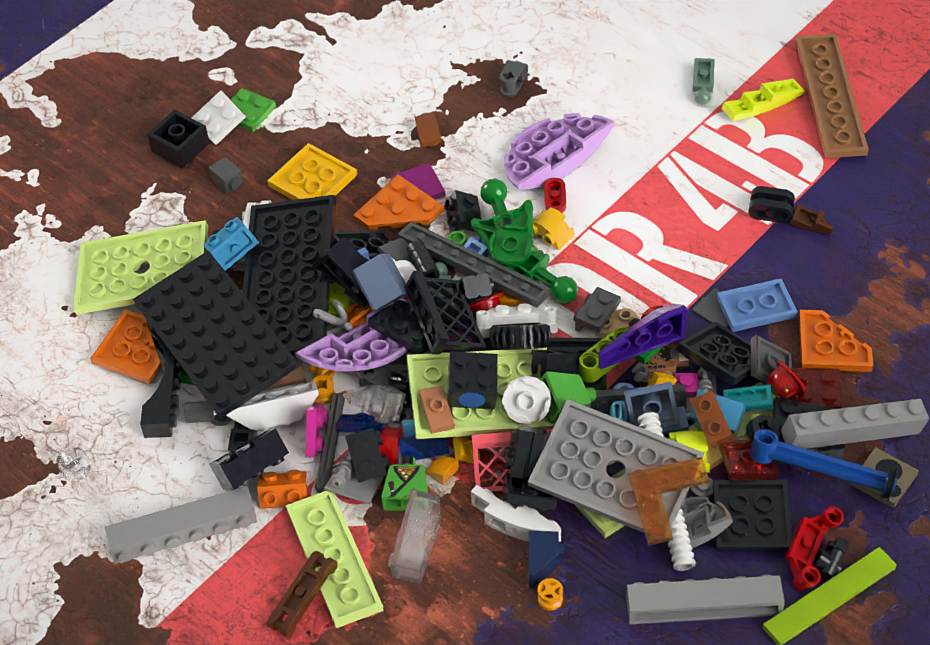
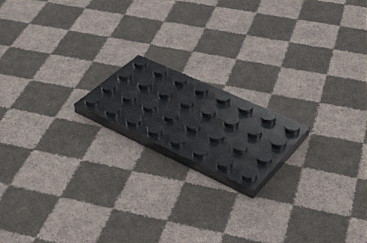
[242,195,336,355]
[133,250,299,419]

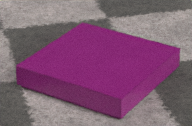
[390,163,445,199]

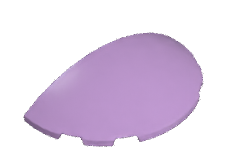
[504,113,615,189]
[296,298,408,371]

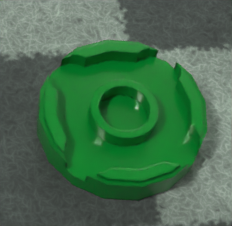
[489,224,533,267]

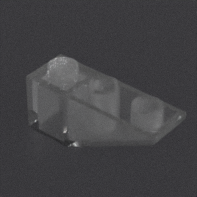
[340,385,406,423]

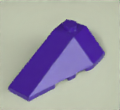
[599,303,687,369]

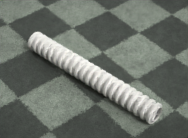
[638,412,696,571]

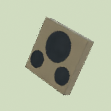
[851,447,919,508]

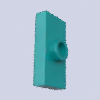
[723,384,773,412]

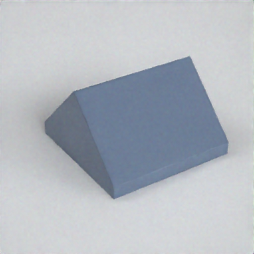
[352,254,408,311]
[624,382,680,428]

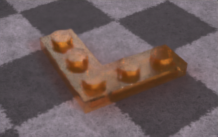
[629,457,709,546]

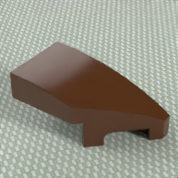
[790,204,834,234]

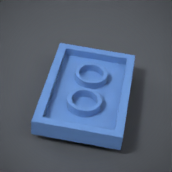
[717,279,798,332]

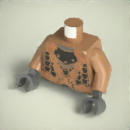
[629,318,689,387]

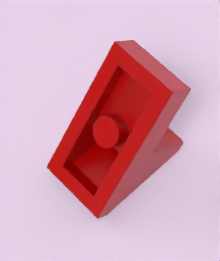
[377,427,402,472]

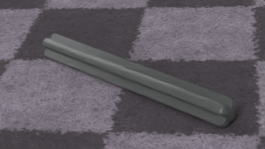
[315,392,345,493]

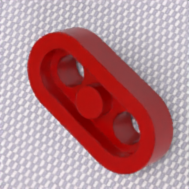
[544,178,566,213]

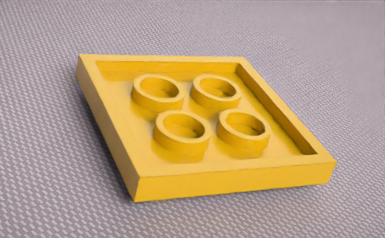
[268,143,357,200]

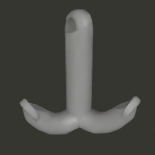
[313,300,353,336]

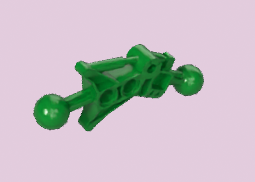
[471,178,578,304]

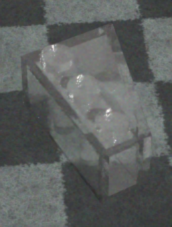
[388,489,442,584]

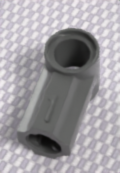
[184,401,231,426]

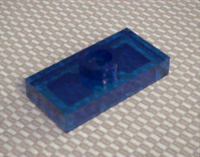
[336,412,388,433]
[398,435,450,460]

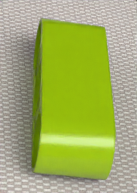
[579,327,629,383]

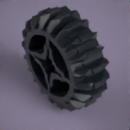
[489,324,552,350]

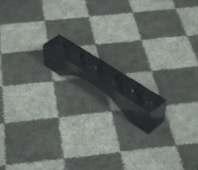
[140,326,182,438]

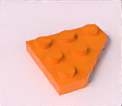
[354,175,445,230]
[90,309,162,385]
[799,310,873,372]

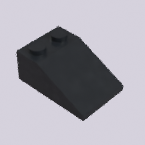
[333,230,394,260]

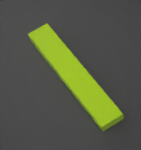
[762,547,897,645]

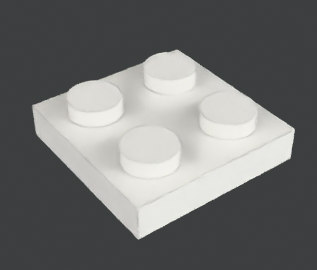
[192,90,246,145]

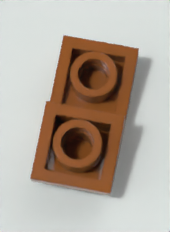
[414,111,442,148]

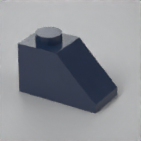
[529,532,564,588]

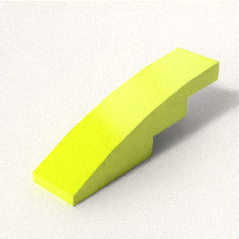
[722,79,805,121]

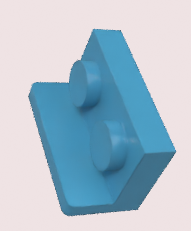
[204,217,259,271]

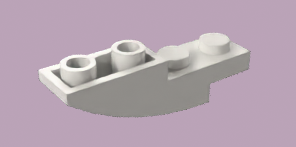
[471,485,561,541]

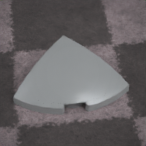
[681,497,733,548]

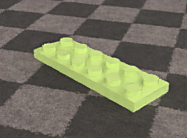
[286,491,383,628]

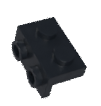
[444,190,482,233]
[345,427,390,483]

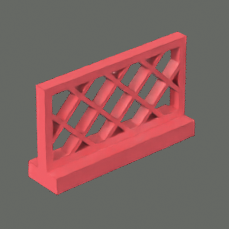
[472,428,553,492]

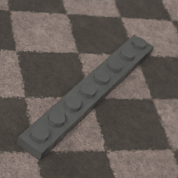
[397,222,551,308]

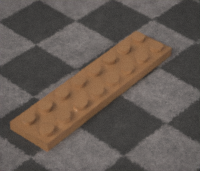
[795,34,869,159]

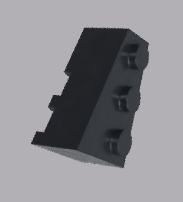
[310,237,371,310]
[209,428,289,490]

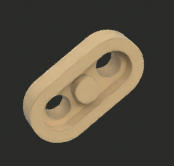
[594,308,637,338]

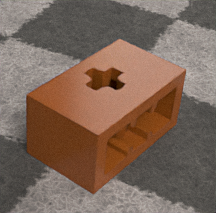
[690,390,734,448]

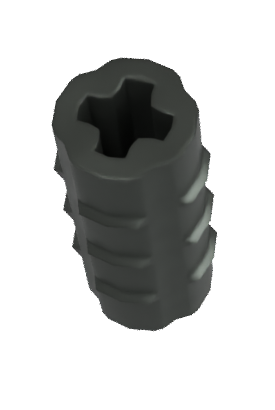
[406,240,440,278]

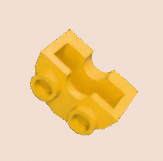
[533,208,575,250]

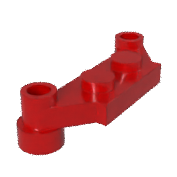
[785,506,844,591]

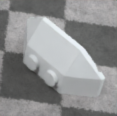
[226,381,319,431]

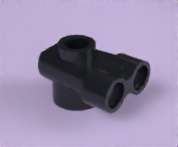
[812,538,849,579]

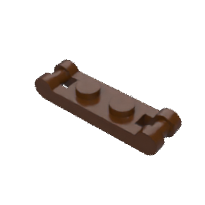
[267,550,338,638]

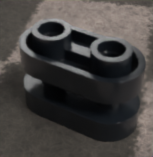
[748,186,795,223]

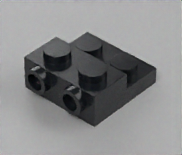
[502,473,558,511]

